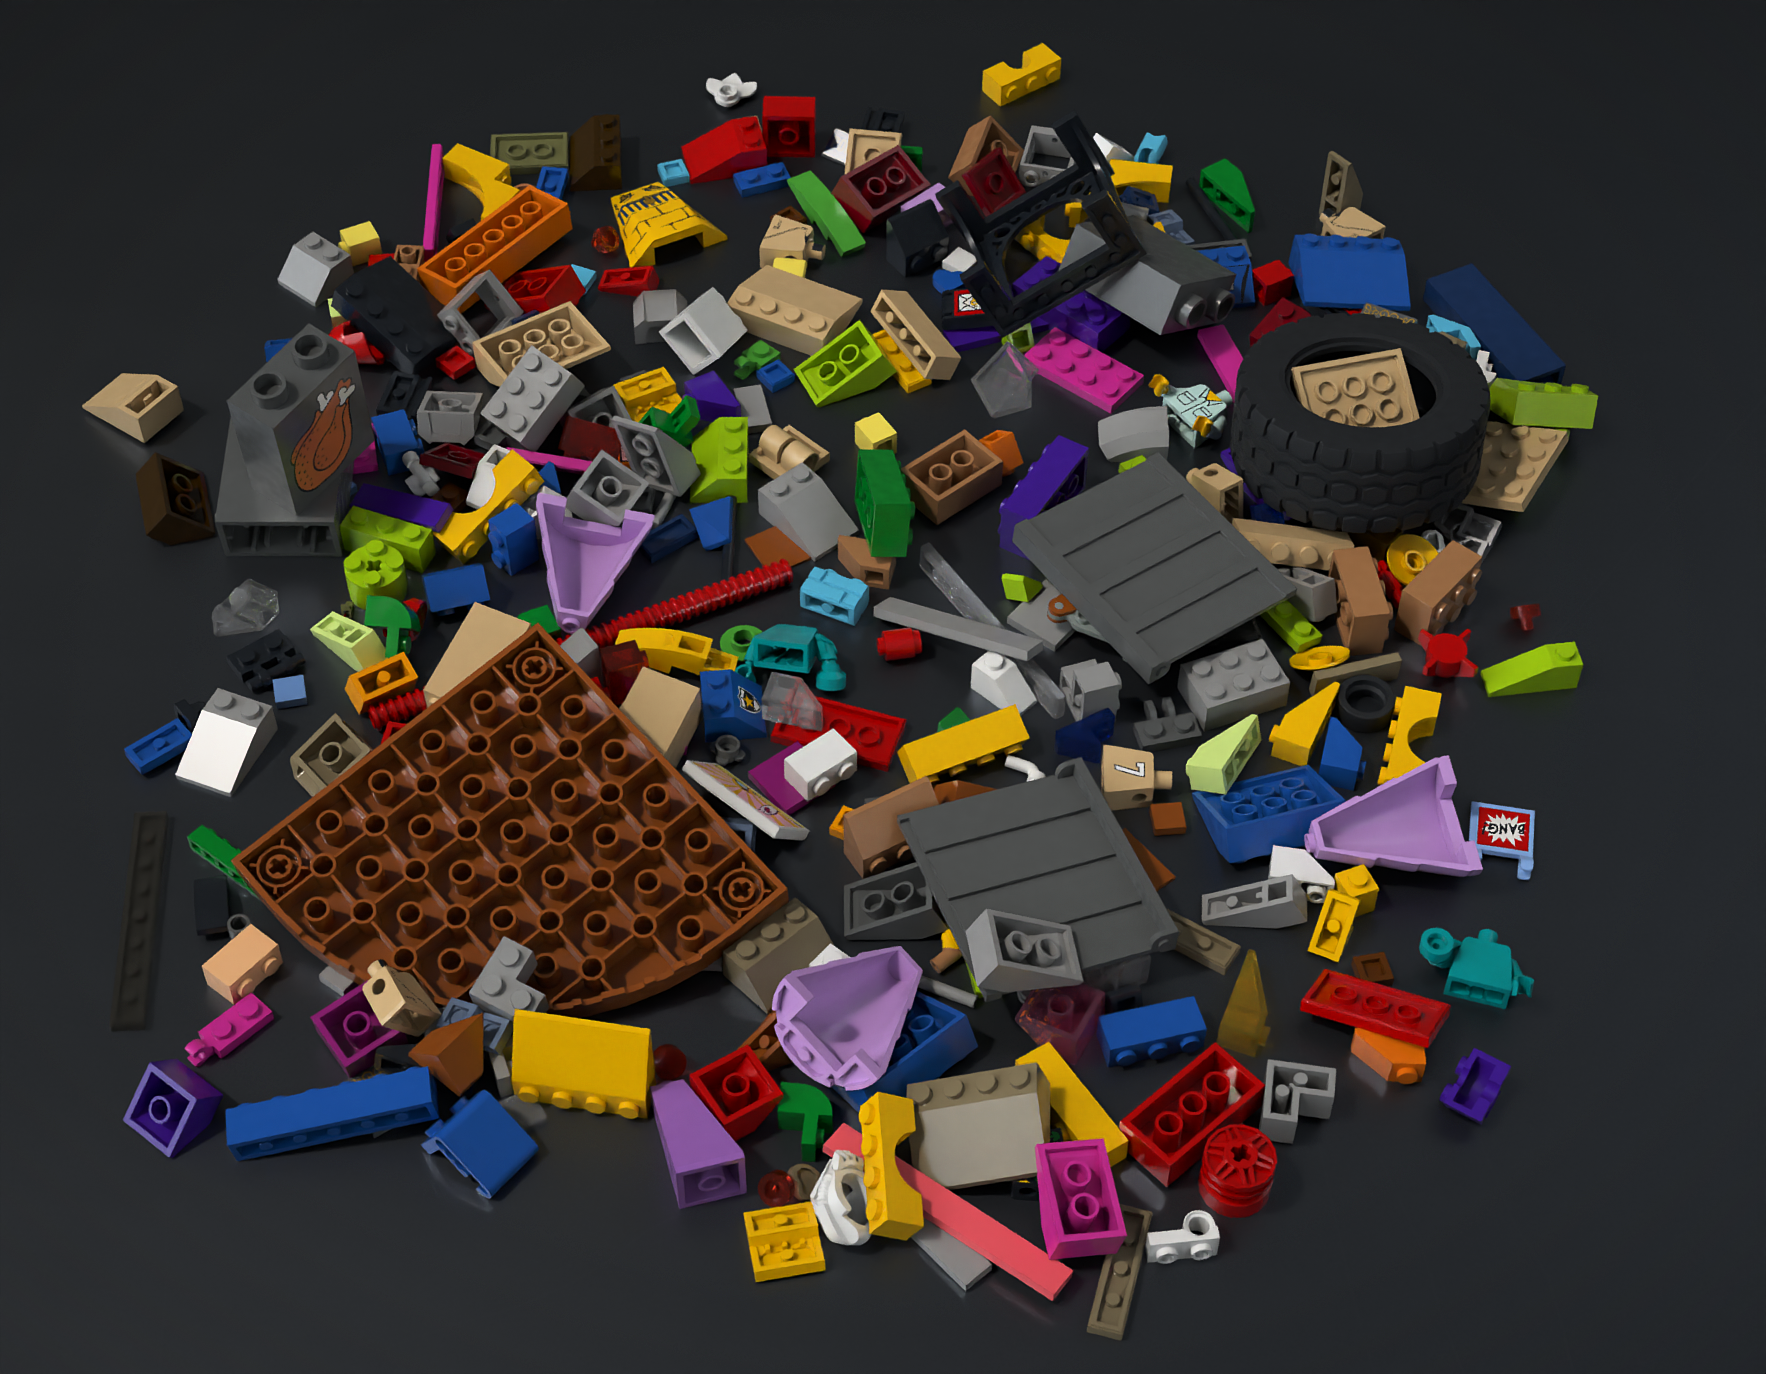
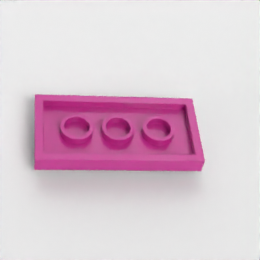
[1022,327,1144,414]

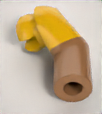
[930,929,962,974]

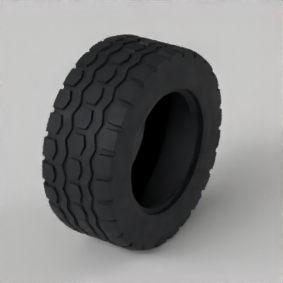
[1230,313,1491,533]

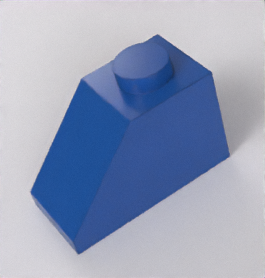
[1319,717,1366,791]

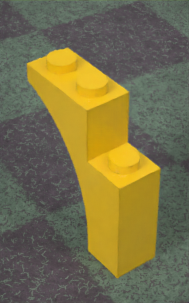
[442,143,520,221]
[1065,159,1173,228]

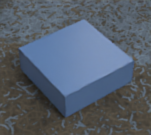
[273,675,308,709]

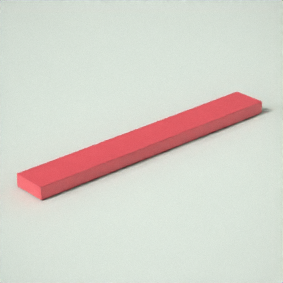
[823,1123,1073,1301]

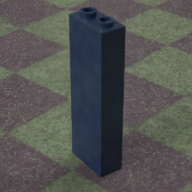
[1423,264,1566,384]

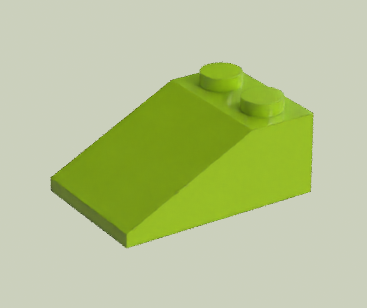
[793,320,897,408]

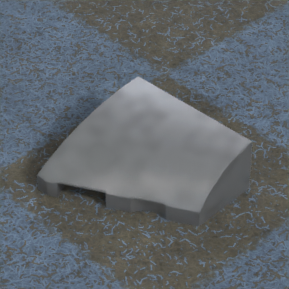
[1434,504,1502,564]

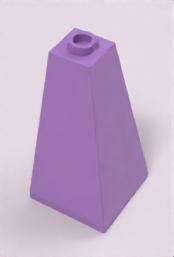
[650,1079,747,1209]

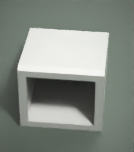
[659,287,748,375]

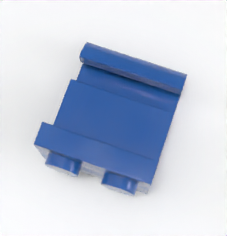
[421,1090,539,1198]

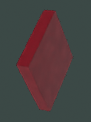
[962,147,1026,217]
[419,443,485,479]

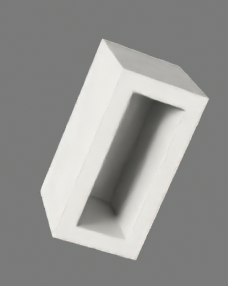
[784,728,857,801]

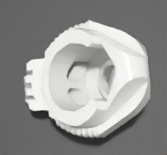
[810,1150,872,1246]

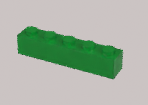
[187,825,259,898]

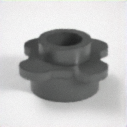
[710,735,745,765]

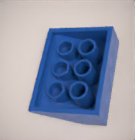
[1288,233,1411,311]
[1192,765,1346,864]
[832,991,978,1113]

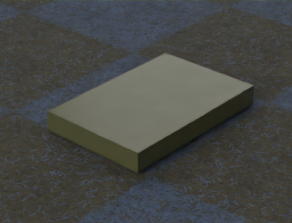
[490,132,569,175]

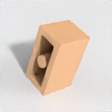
[202,924,283,1005]

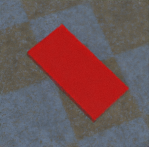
[770,690,907,772]
[1300,969,1451,1048]

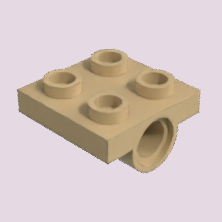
[749,425,830,479]

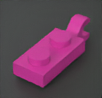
[185,992,274,1068]

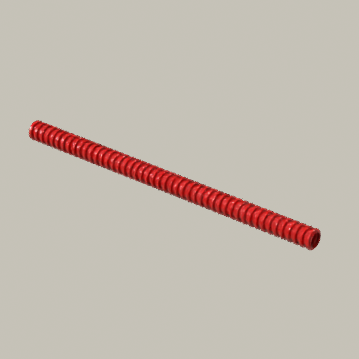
[368,558,794,731]

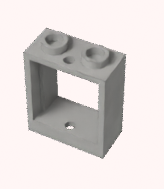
[1019,125,1076,188]
[437,269,524,357]

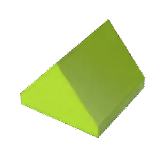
[1001,323,1035,356]
[1001,573,1043,602]

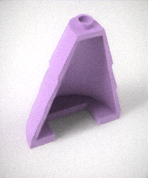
[536,492,655,634]
[1304,755,1483,877]
[772,946,923,1091]

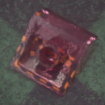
[1015,983,1105,1065]

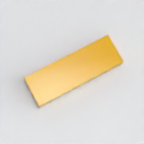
[873,329,932,394]

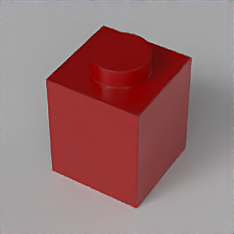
[1252,259,1294,306]

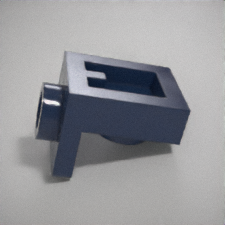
[1119,186,1160,215]

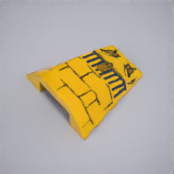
[611,182,728,268]

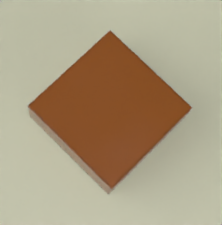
[1150,802,1186,836]

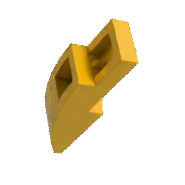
[611,628,739,675]

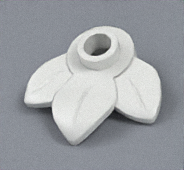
[706,73,757,107]

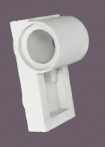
[1145,1210,1220,1264]

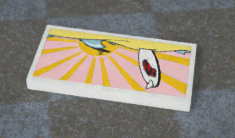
[682,760,810,841]

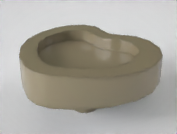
[788,1163,821,1201]

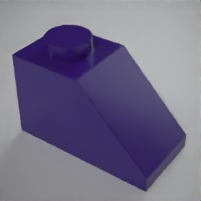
[682,371,741,422]

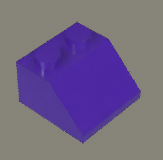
[123,1058,223,1158]

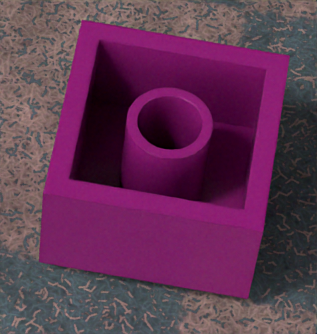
[310,980,409,1079]

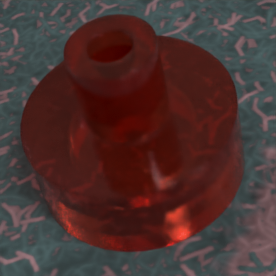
[591,225,619,254]
[1510,604,1541,630]
[653,1044,687,1080]
[758,1170,795,1207]

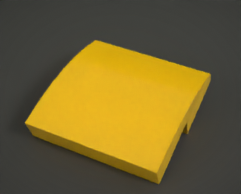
[613,367,682,422]
[743,1201,826,1282]

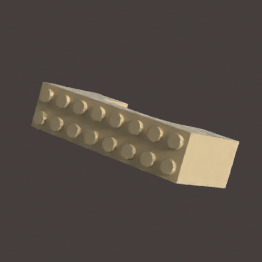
[423,602,702,769]

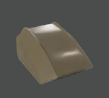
[290,713,374,797]

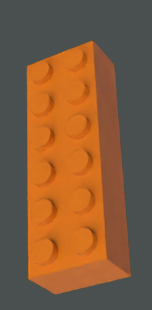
[417,185,573,314]

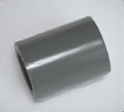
[227,914,251,940]

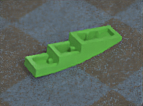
[787,171,866,257]

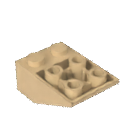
[82,373,184,443]

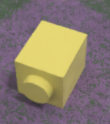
[338,221,382,267]
[855,412,897,454]

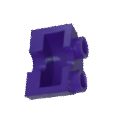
[1439,1048,1511,1124]

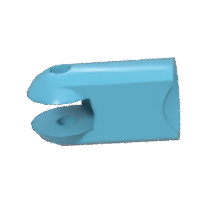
[1134,132,1168,164]

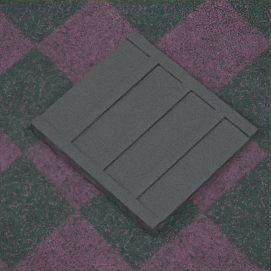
[1012,452,1297,684]
[897,757,1179,1002]

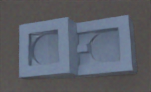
[1148,209,1195,245]
[436,997,514,1055]

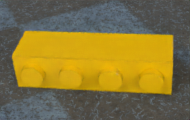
[897,704,1029,784]
[1015,1042,1129,1167]

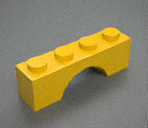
[1014,215,1070,264]
[433,450,545,564]
[1377,686,1442,785]
[859,1092,924,1241]

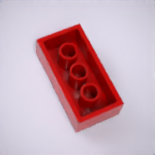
[1119,1042,1265,1187]

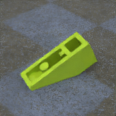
[1480,641,1584,697]

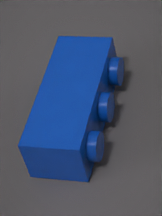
[1096,996,1207,1068]

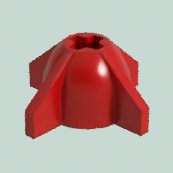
[1418,628,1478,678]

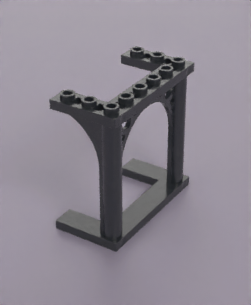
[935,110,1147,338]

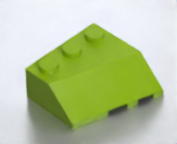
[1489,378,1598,429]

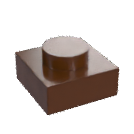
[430,481,469,513]

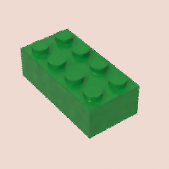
[854,449,915,557]

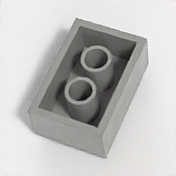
[480,345,585,452]
[1177,639,1290,732]

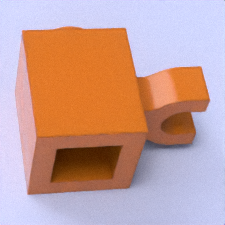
[978,430,1024,477]

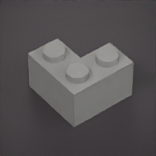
[1059,659,1122,732]
[469,936,549,1023]
[1259,1059,1336,1144]

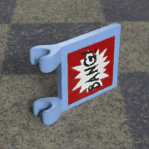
[1468,801,1535,880]

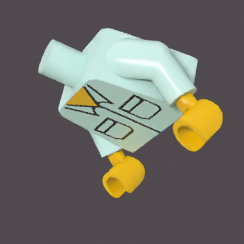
[1148,374,1232,448]

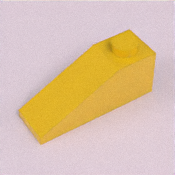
[1269,682,1340,766]

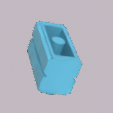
[800,566,869,626]

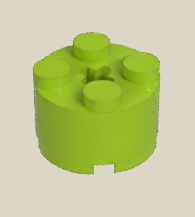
[343,540,408,610]

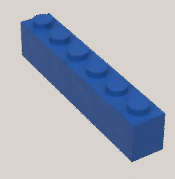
[225,1066,440,1162]

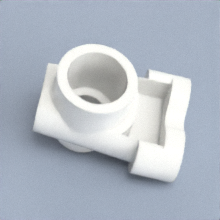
[402,451,440,497]

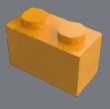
[345,652,418,715]

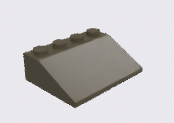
[906,1062,1050,1190]

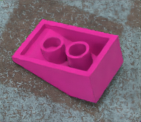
[1035,1138,1127,1260]

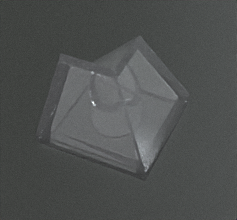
[971,341,1039,418]

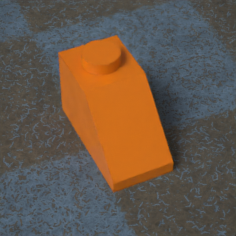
[1351,1028,1426,1084]

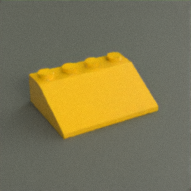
[512,1009,656,1119]

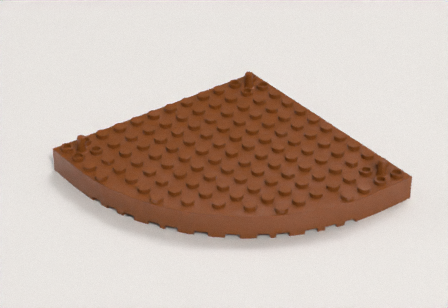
[231,623,789,1018]

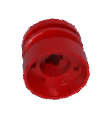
[1198,1125,1277,1218]

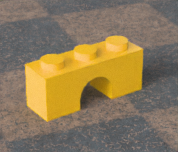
[982,43,1061,107]

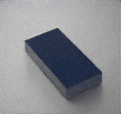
[638,514,699,563]

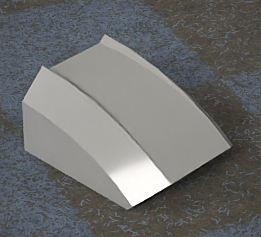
[633,289,688,345]
[417,391,484,446]
[1098,406,1169,462]

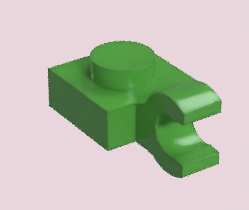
[734,340,781,380]

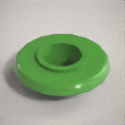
[720,625,762,663]

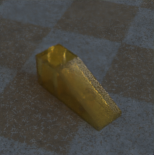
[1217,949,1271,1057]

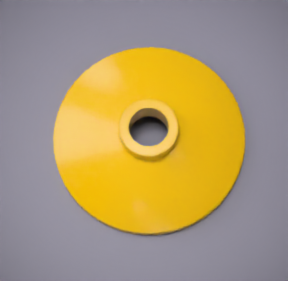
[1387,534,1439,586]
[1289,646,1350,672]

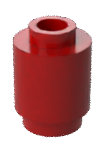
[877,627,922,661]

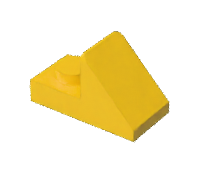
[1307,888,1361,962]

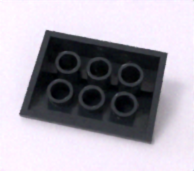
[331,256,458,375]

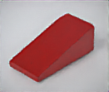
[598,266,660,297]

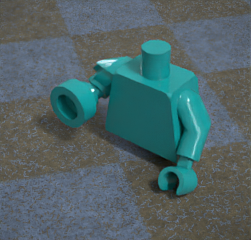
[735,624,846,691]
[1419,928,1534,1009]

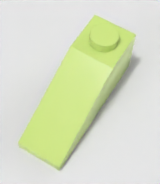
[310,611,388,672]
[1186,714,1262,795]

